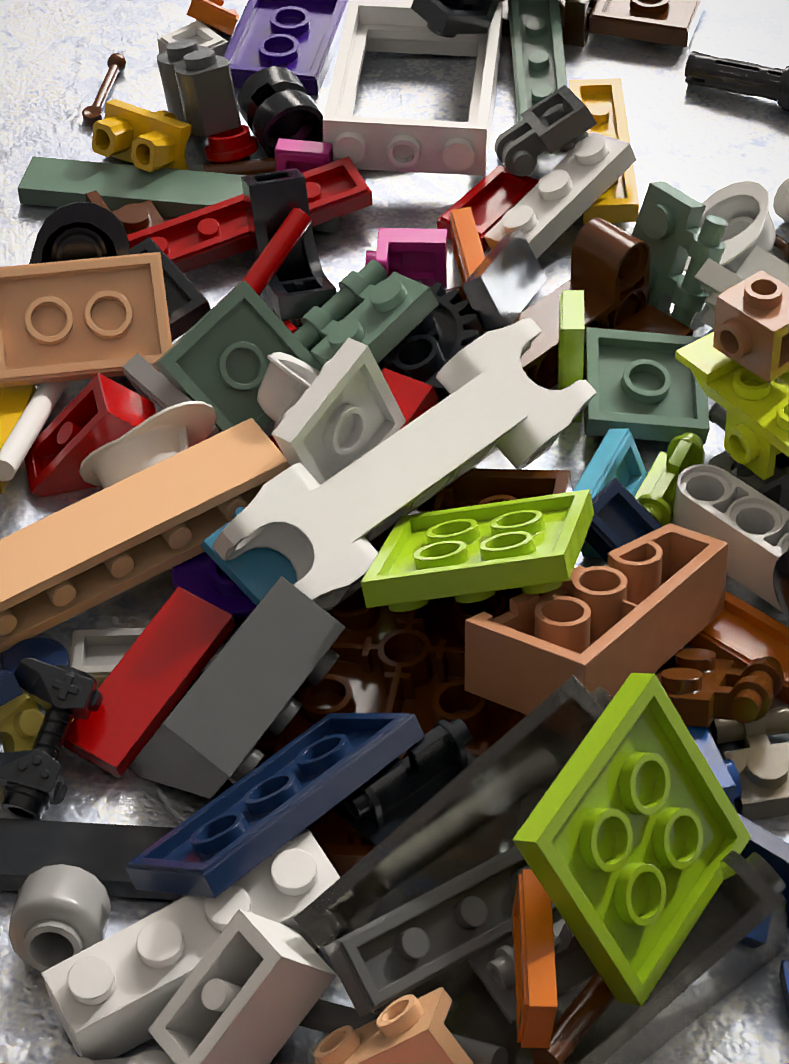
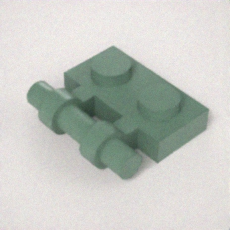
[632,181,728,328]
[294,259,439,366]

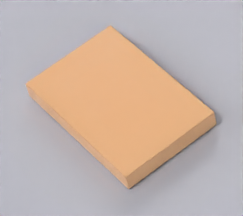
[0,252,172,388]

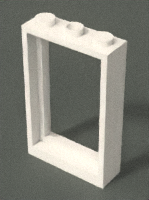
[323,0,503,176]

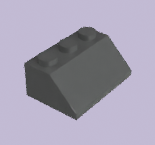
[128,576,346,799]

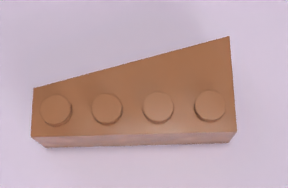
[465,523,728,737]

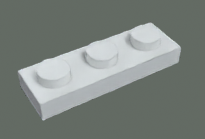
[484,132,637,259]

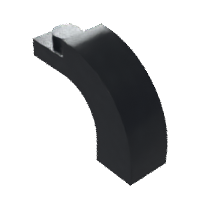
[241,168,337,328]

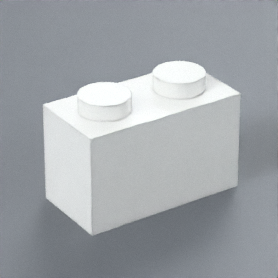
[148,909,337,1064]

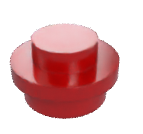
[205,125,258,163]

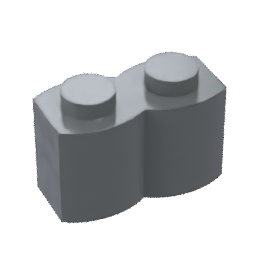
[156,39,241,137]

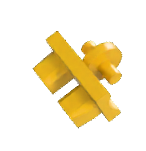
[92,99,191,172]

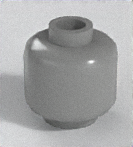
[8,864,111,972]

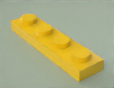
[569,78,639,225]

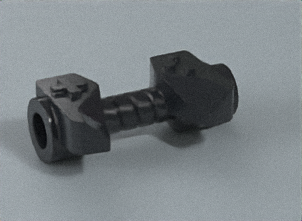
[0,658,103,820]

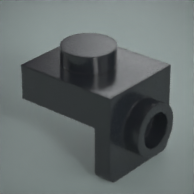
[411,0,500,38]

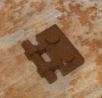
[655,648,784,727]

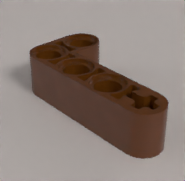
[512,217,651,390]

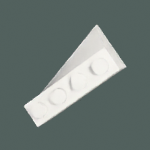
[41,828,352,1060]

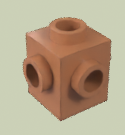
[713,270,789,383]

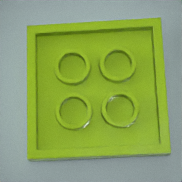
[361,489,594,612]
[512,673,751,1007]

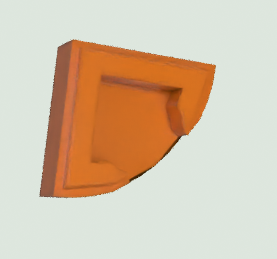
[186,0,239,36]

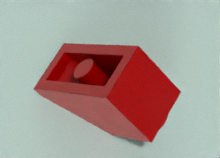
[24,373,157,497]

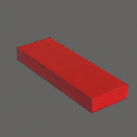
[63,586,235,779]

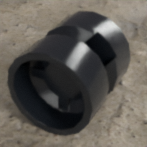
[237,66,323,158]

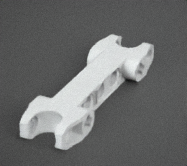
[212,318,597,611]

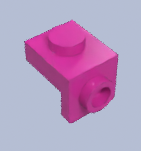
[365,228,448,288]

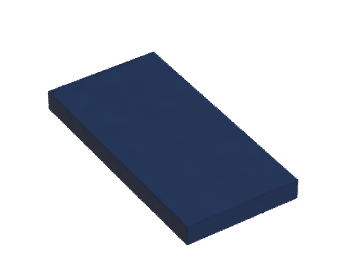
[125,713,425,898]

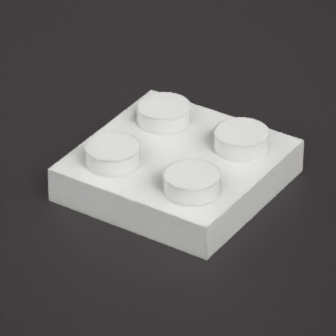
[272,338,406,485]

